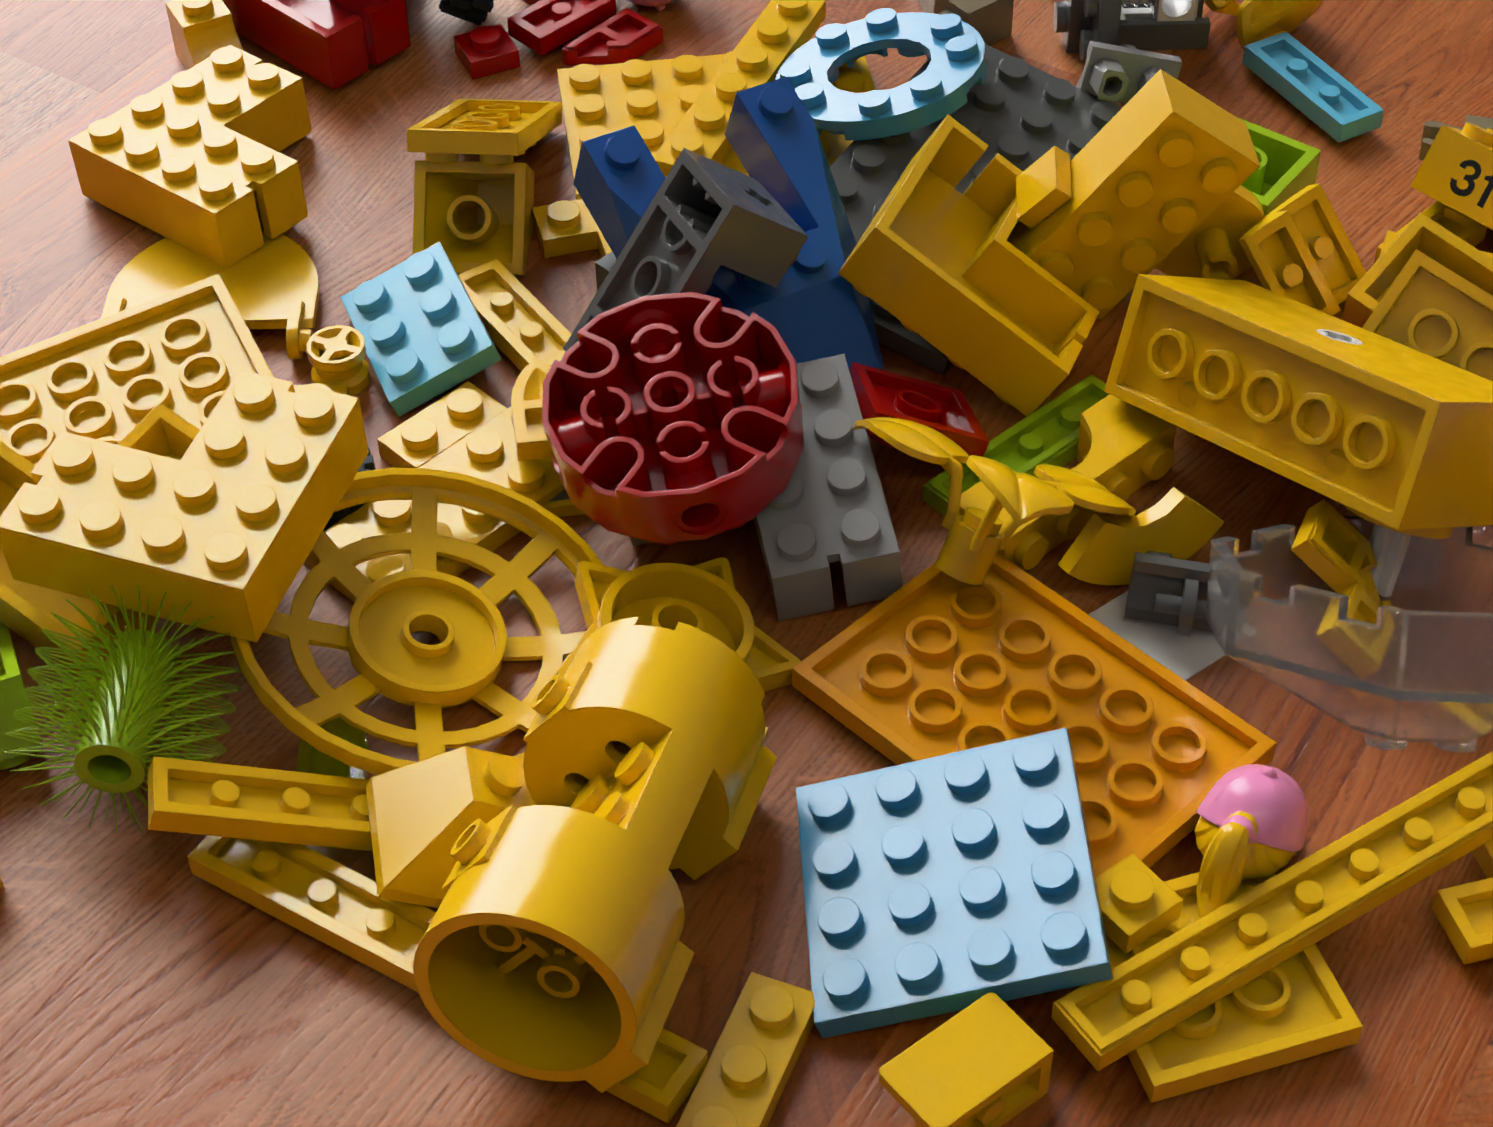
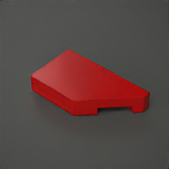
[562,8,664,66]

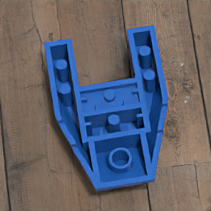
[573,77,885,370]

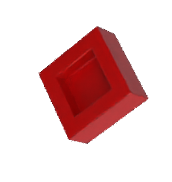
[454,24,520,79]

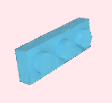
[1242,32,1384,143]

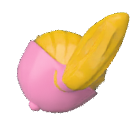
[1194,764,1309,918]

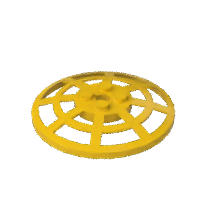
[231,468,605,775]

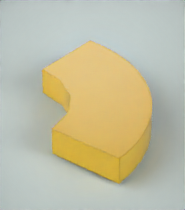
[1057,487,1225,586]

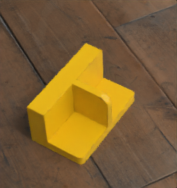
[879,992,1054,1127]

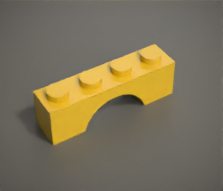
[949,394,1177,570]

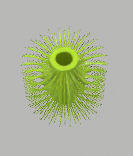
[4,585,242,834]

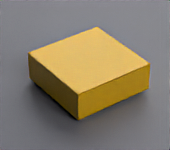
[1016,146,1072,228]

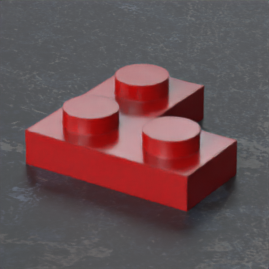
[507,0,616,55]

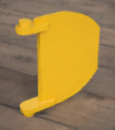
[101,231,320,359]

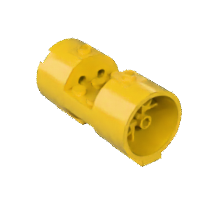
[413,617,777,1093]

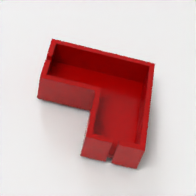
[222,0,411,90]

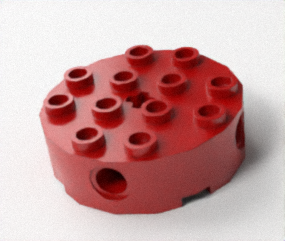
[542,292,804,545]

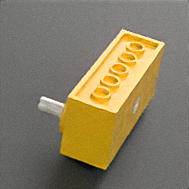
[1104,274,1493,597]

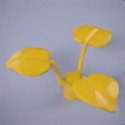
[853,417,1136,585]

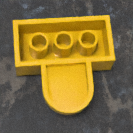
[1008,69,1265,320]

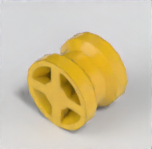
[306,325,370,396]

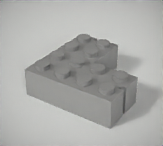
[630,354,903,621]

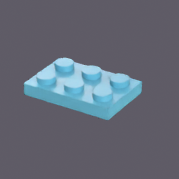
[341,241,502,417]

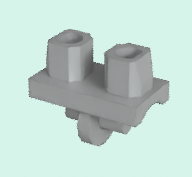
[1076,41,1183,104]

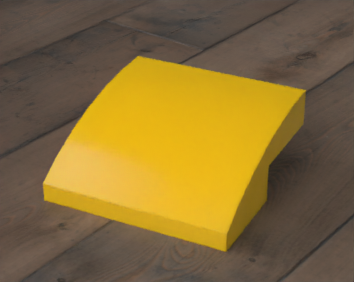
[1239,183,1366,316]

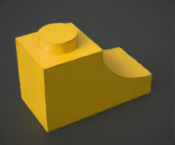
[165,0,244,70]

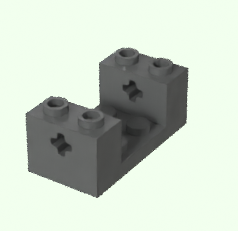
[563,148,809,352]

